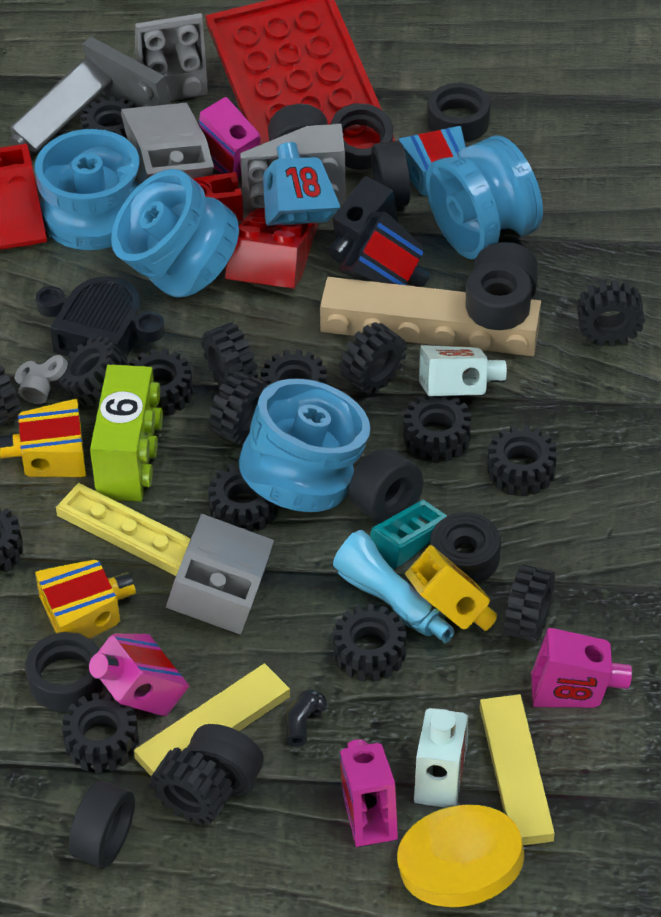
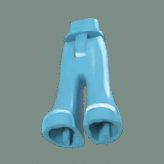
[333,530,455,643]

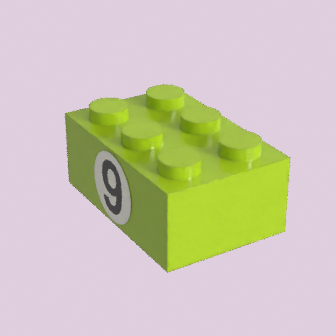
[90,364,163,502]

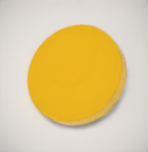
[397,805,525,907]

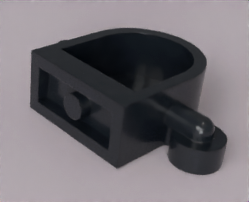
[36,276,165,358]

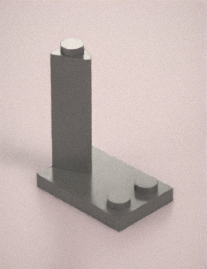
[9,36,171,152]

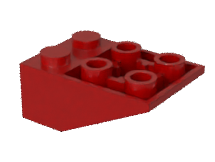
[0,143,47,250]
[225,208,318,288]

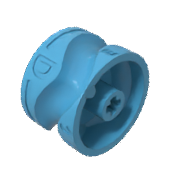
[35,129,140,250]
[426,135,543,259]
[111,169,239,298]
[239,379,370,512]

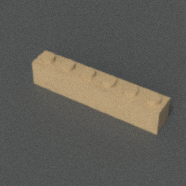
[320,277,541,357]

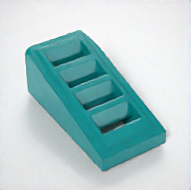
[370,499,447,569]

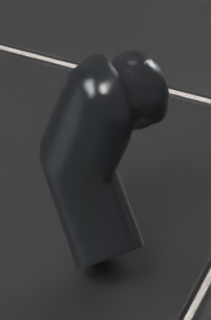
[285,689,327,747]

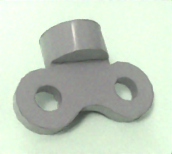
[15,355,68,404]

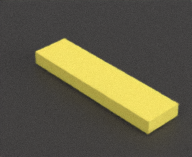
[56,483,191,576]
[134,663,290,776]
[480,694,555,846]

